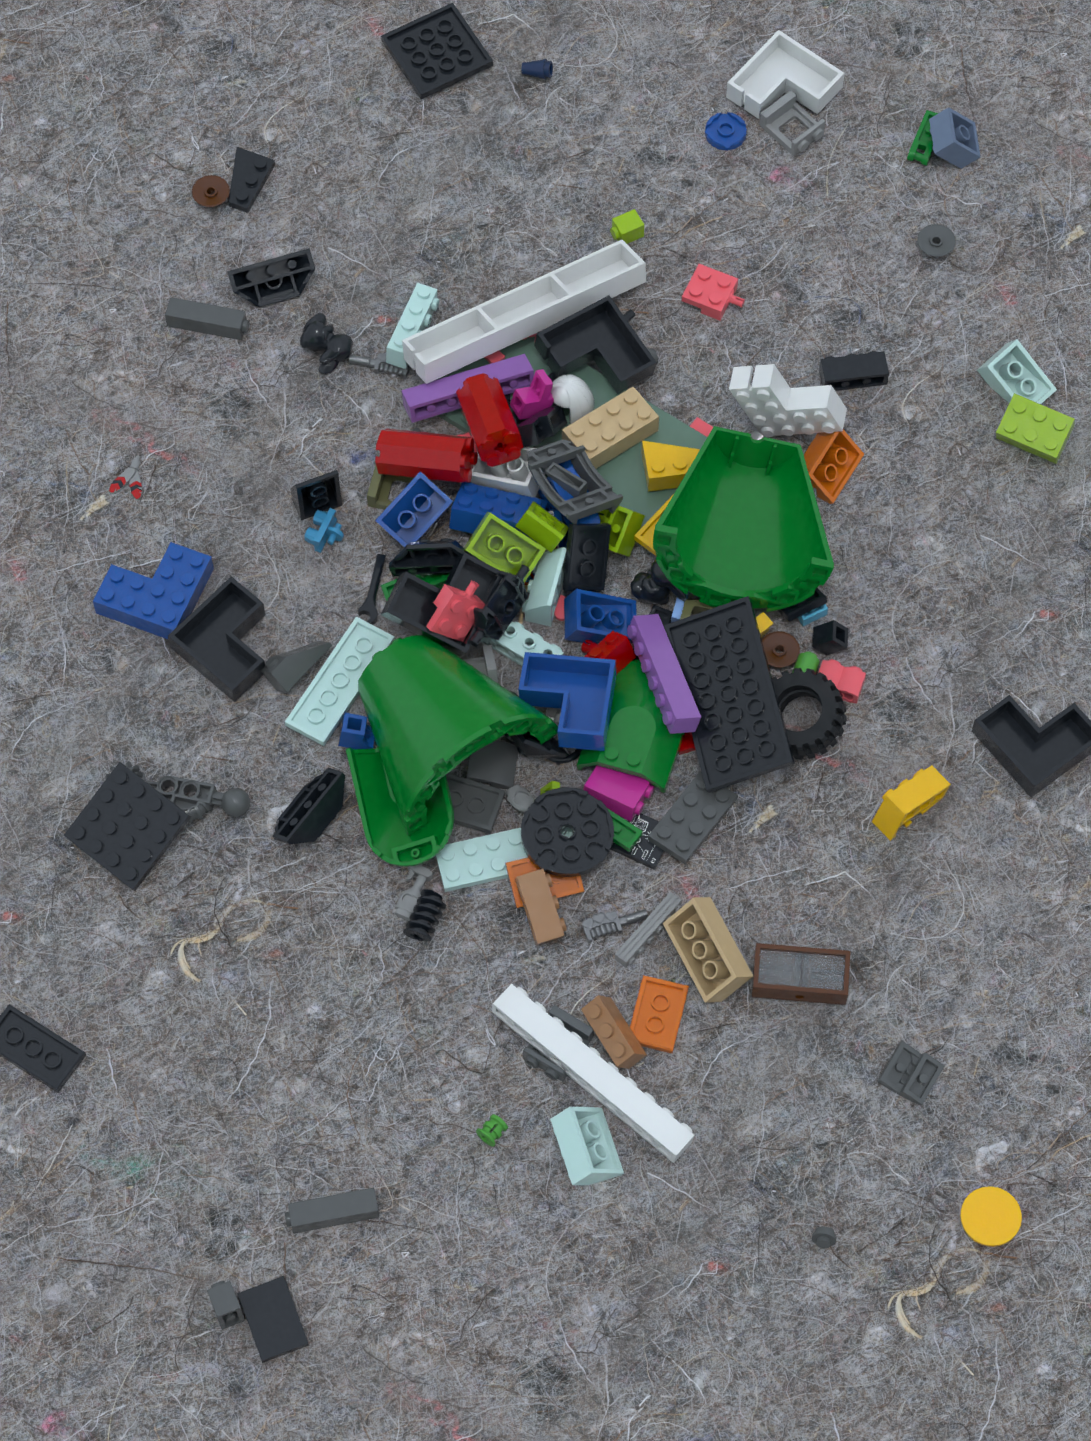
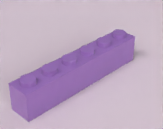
[401,354,534,423]
[627,614,701,734]

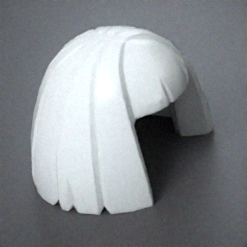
[551,374,594,424]

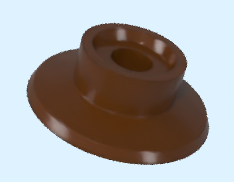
[192,175,230,207]
[762,631,800,668]

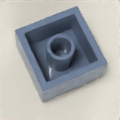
[929,107,981,169]

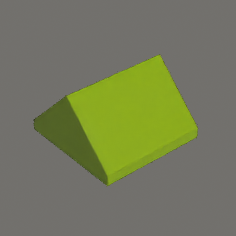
[516,501,569,552]

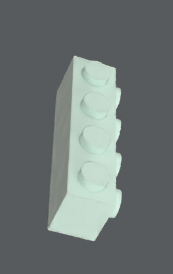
[386,283,440,369]
[481,621,564,666]

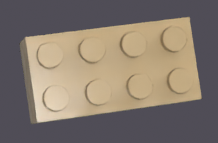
[562,387,659,469]
[663,897,753,1003]

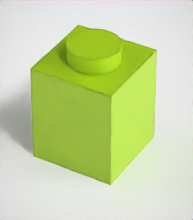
[610,209,645,244]

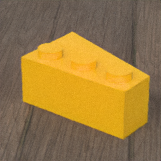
[641,440,700,492]
[872,765,951,841]

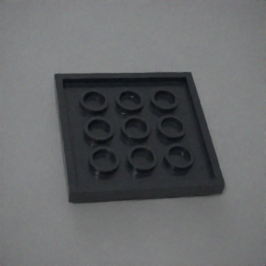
[381,3,493,100]
[64,762,191,891]

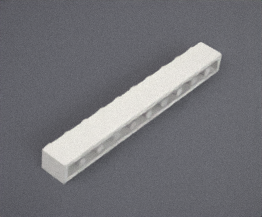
[492,984,694,1163]

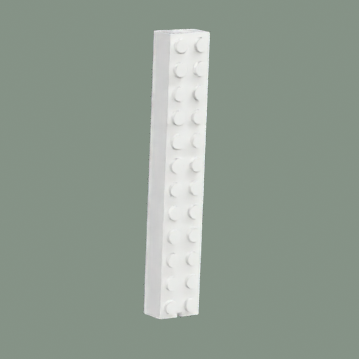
[402,240,646,384]

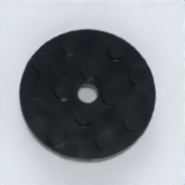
[521,787,614,877]

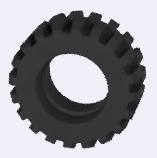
[772,668,847,760]

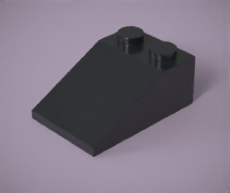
[290,470,342,521]

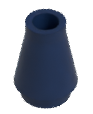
[521,59,553,80]

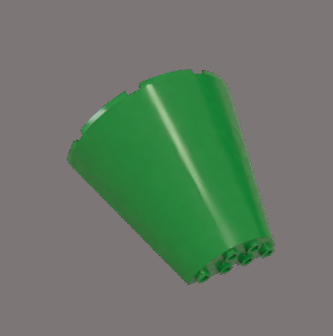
[653,426,834,612]
[358,635,558,836]

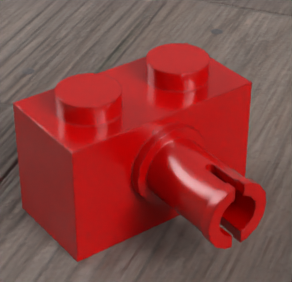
[581,631,636,674]

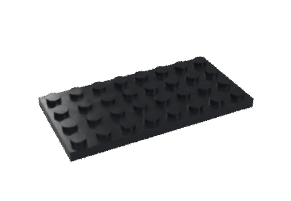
[664,596,795,793]

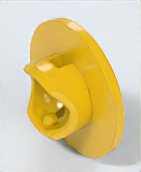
[960,1186,1022,1247]

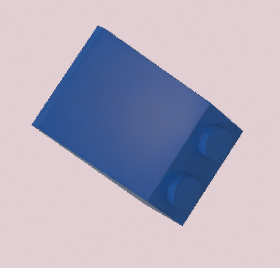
[564,589,636,643]

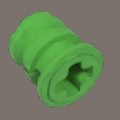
[476,1114,508,1147]

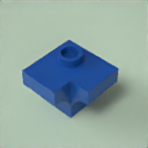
[338,713,374,749]

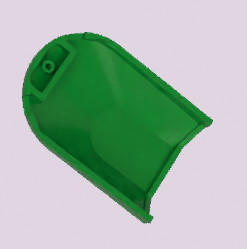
[577,659,685,793]
[346,748,454,867]

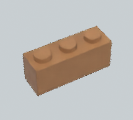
[515,868,567,946]
[581,995,647,1069]

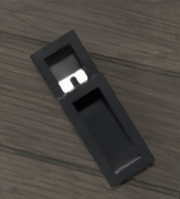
[517,404,567,448]

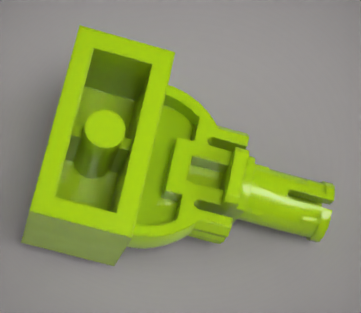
[599,506,645,557]

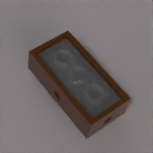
[752,943,851,1005]

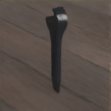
[358,554,386,625]

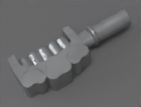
[349,353,410,379]
[582,909,648,943]

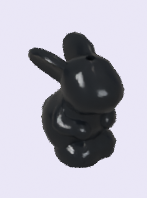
[300,313,353,374]
[630,560,686,605]

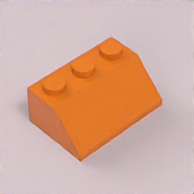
[804,429,864,504]

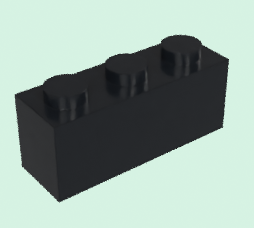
[819,351,889,391]

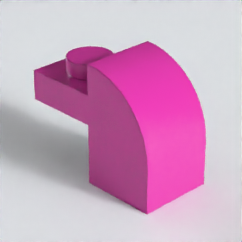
[510,369,554,420]

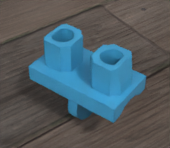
[304,508,344,553]

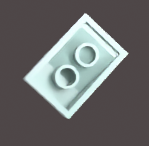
[977,339,1057,404]

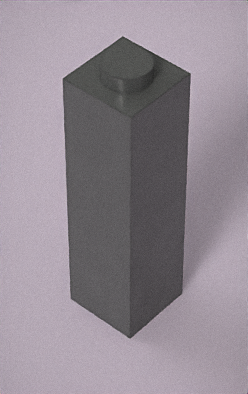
[165,297,249,340]
[284,1187,379,1234]

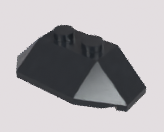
[227,248,315,307]
[389,538,474,577]
[504,691,569,759]
[273,767,345,845]

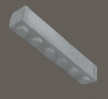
[615,892,682,968]

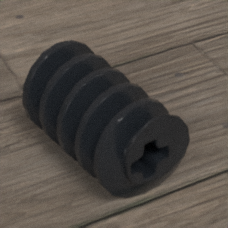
[403,889,447,941]

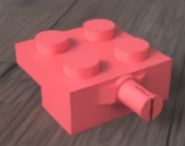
[681,264,745,321]
[426,580,485,642]

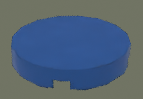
[705,112,747,151]

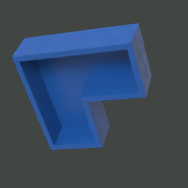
[93,542,214,640]
[518,652,617,751]

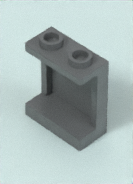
[523,1005,594,1082]

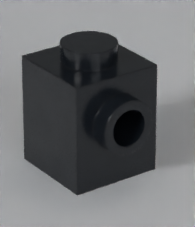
[812,620,849,655]

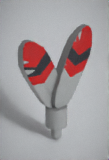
[109,455,143,500]

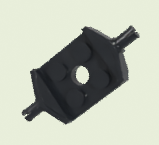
[469,565,530,647]

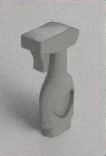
[505,784,534,812]
[395,865,433,921]

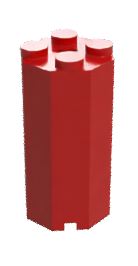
[456,373,523,467]
[375,428,478,483]

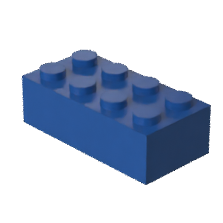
[449,482,548,543]

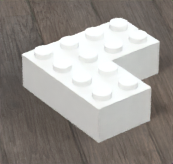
[726,30,844,119]
[729,364,847,437]

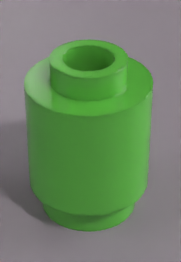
[792,651,820,673]

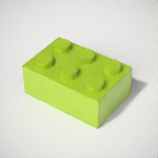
[996,393,1075,464]
[464,511,546,583]

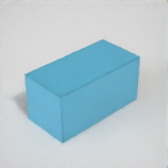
[798,604,828,626]

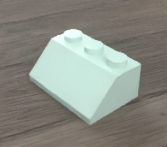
[522,547,566,627]
[550,1106,624,1185]

